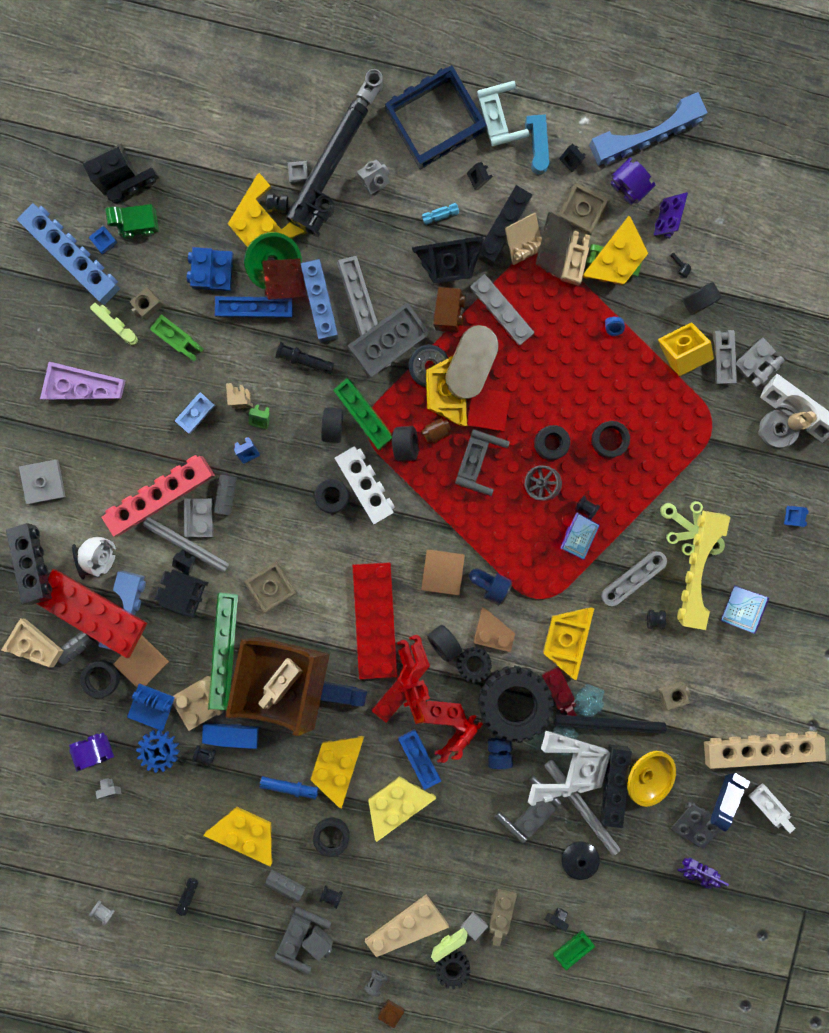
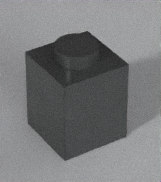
[302,924,333,961]

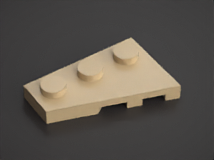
[1,618,63,667]

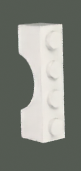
[760,374,829,443]

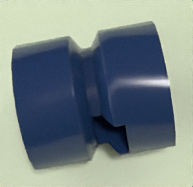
[488,737,513,769]

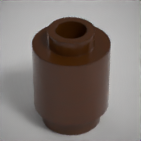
[422,418,452,444]

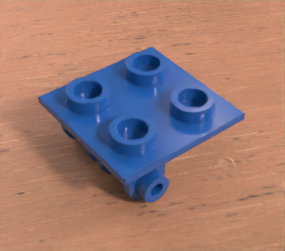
[127,683,175,731]

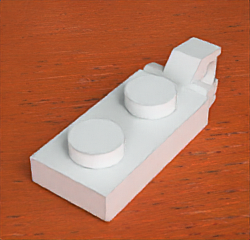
[748,783,796,833]

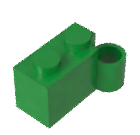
[105,204,159,239]

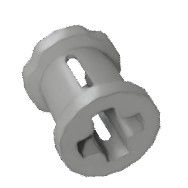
[88,900,115,926]

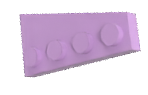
[40,362,126,400]

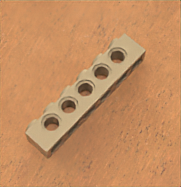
[704,731,826,769]

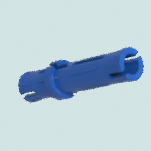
[259,776,318,800]

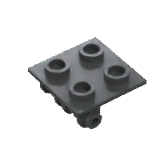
[671,802,721,849]

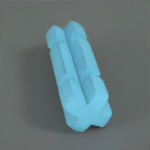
[422,203,459,225]

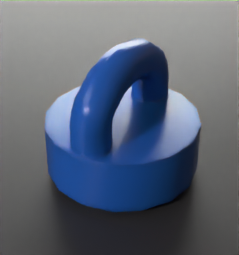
[605,317,625,336]

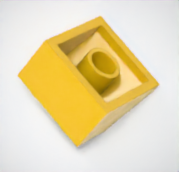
[658,322,714,376]

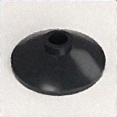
[562,841,600,880]

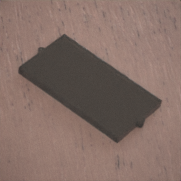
[536,212,573,278]

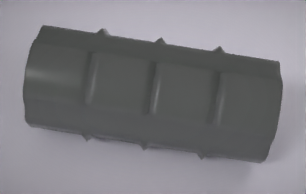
[214,475,237,515]
[58,631,96,665]
[264,870,306,903]

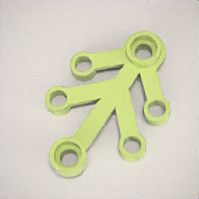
[660,501,725,555]

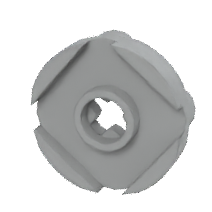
[758,409,800,448]

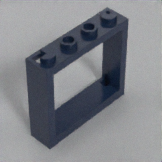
[385,65,487,170]

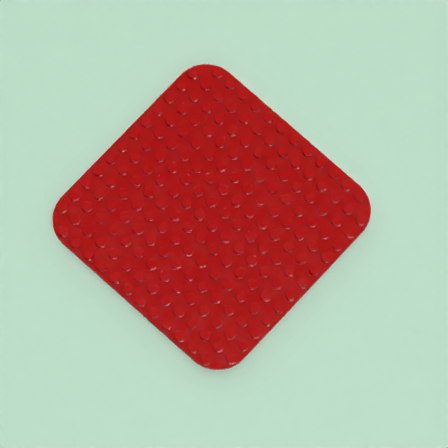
[368,253,712,599]

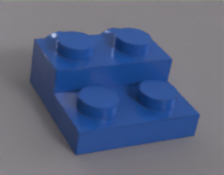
[187,247,233,291]

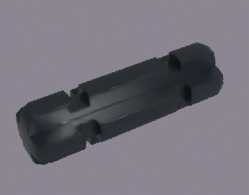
[176,878,199,916]

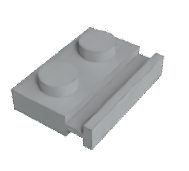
[184,499,213,537]

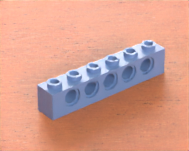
[17,203,120,305]

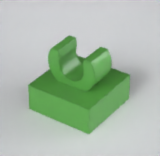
[249,405,270,429]

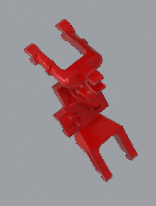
[397,635,483,764]

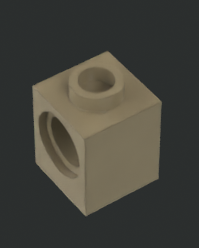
[130,287,163,320]
[658,682,691,710]

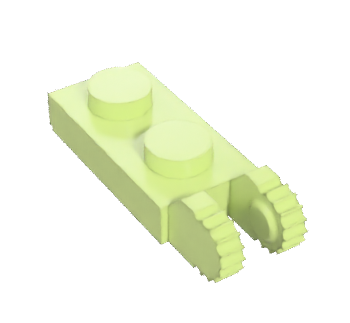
[90,303,138,346]

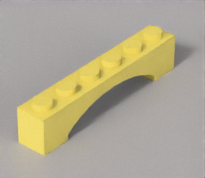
[677,511,730,630]

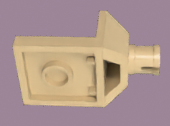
[173,674,234,731]

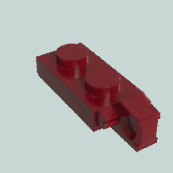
[541,666,577,716]

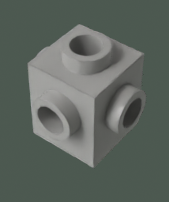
[357,159,391,194]

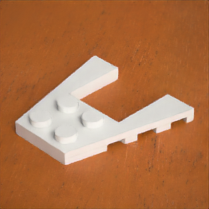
[528,731,610,806]

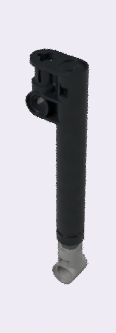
[285,69,383,237]

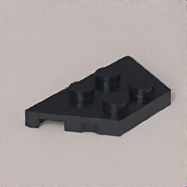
[412,236,484,283]

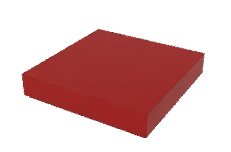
[467,389,511,432]

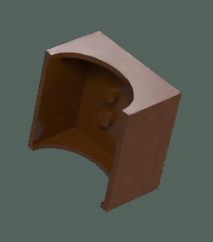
[225,637,330,736]

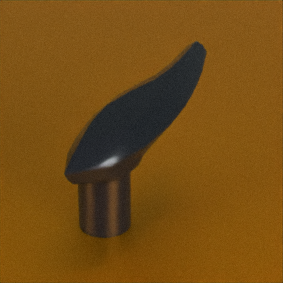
[72,544,92,580]

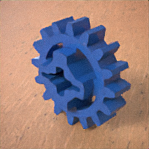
[136,729,180,773]

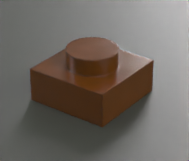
[378,999,404,1028]

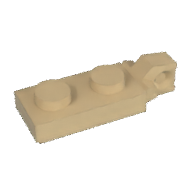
[258,658,303,709]

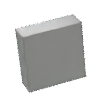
[288,161,309,184]
[461,912,488,941]

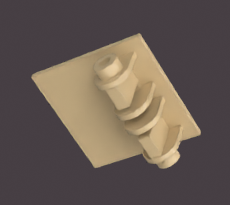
[505,213,549,265]

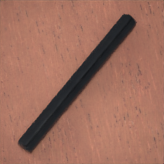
[554,715,667,734]

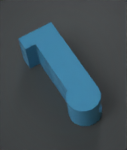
[525,114,549,175]

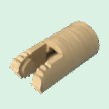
[788,411,817,431]

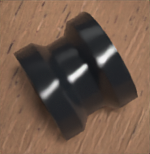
[647,609,666,630]

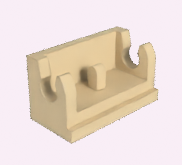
[226,383,253,409]

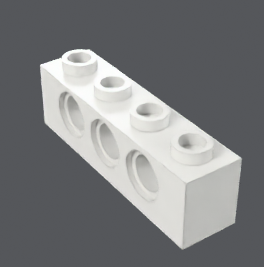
[335,446,395,524]

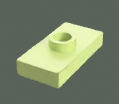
[431,928,468,962]

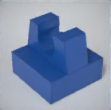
[89,225,118,254]
[234,437,260,464]
[784,506,809,527]

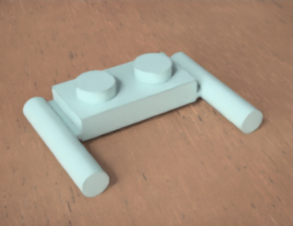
[477,81,529,147]

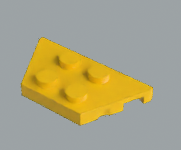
[582,216,648,286]
[426,355,467,426]
[543,607,594,680]
[311,736,364,808]
[204,807,273,866]

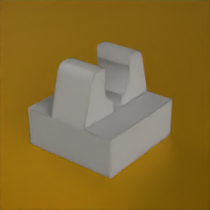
[95,778,122,800]

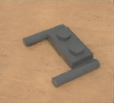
[455,429,510,496]
[495,775,561,843]
[274,907,331,974]

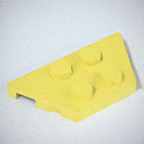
[368,776,436,842]

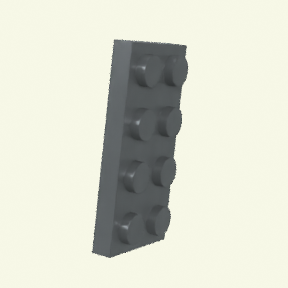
[346,303,430,379]

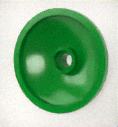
[244,232,302,291]

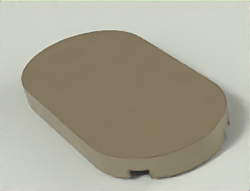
[445,325,498,399]

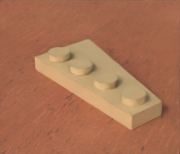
[365,894,449,957]

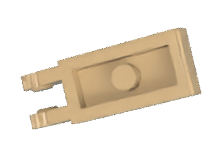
[561,231,590,286]

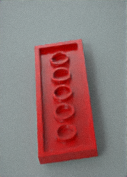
[352,562,397,679]
[36,569,147,658]

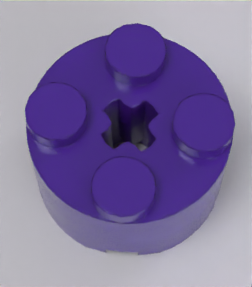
[610,158,656,205]
[69,733,114,772]

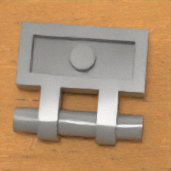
[736,337,785,387]

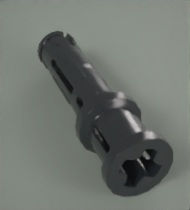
[275,342,335,375]

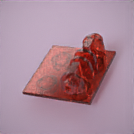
[262,258,306,300]

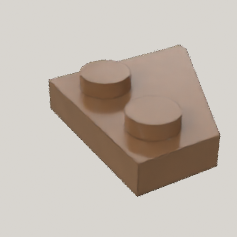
[473,607,515,652]

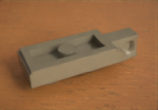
[489,889,517,946]

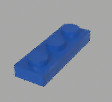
[398,729,441,790]

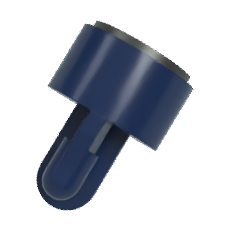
[469,568,512,606]

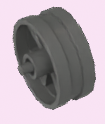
[525,466,562,501]

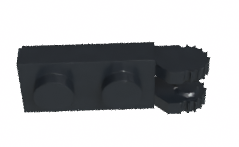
[107,168,159,203]

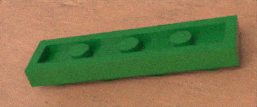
[333,378,392,450]

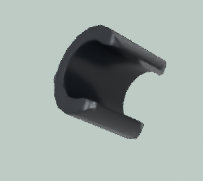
[670,253,691,278]

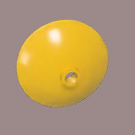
[628,751,676,807]

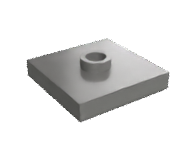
[19,459,66,504]

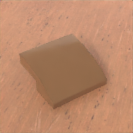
[421,549,465,595]
[113,635,169,687]

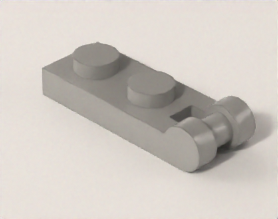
[713,330,737,384]

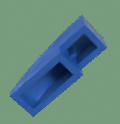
[202,723,259,749]

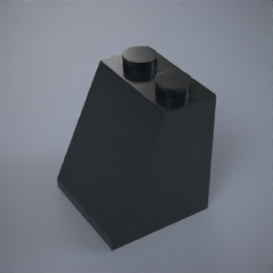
[82,143,137,195]

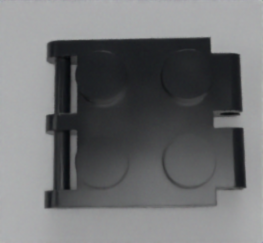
[154,569,209,618]

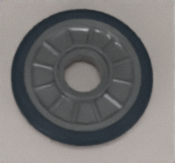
[409,345,448,387]

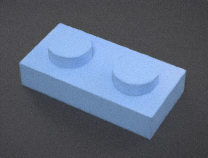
[175,392,216,434]

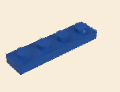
[215,296,293,318]

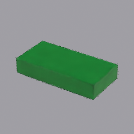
[553,930,595,971]

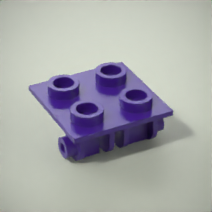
[654,192,688,239]
[678,858,729,889]

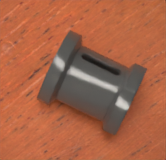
[364,969,387,997]

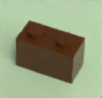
[433,287,466,332]

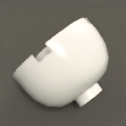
[78,537,116,577]

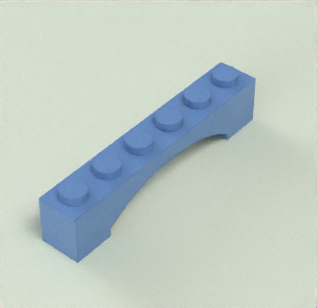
[589,92,707,166]

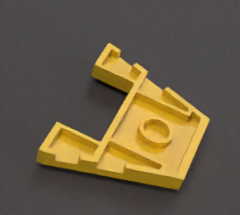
[228,173,307,248]

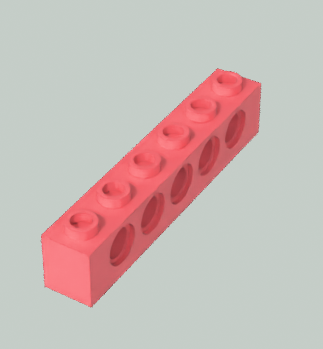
[101,455,215,537]

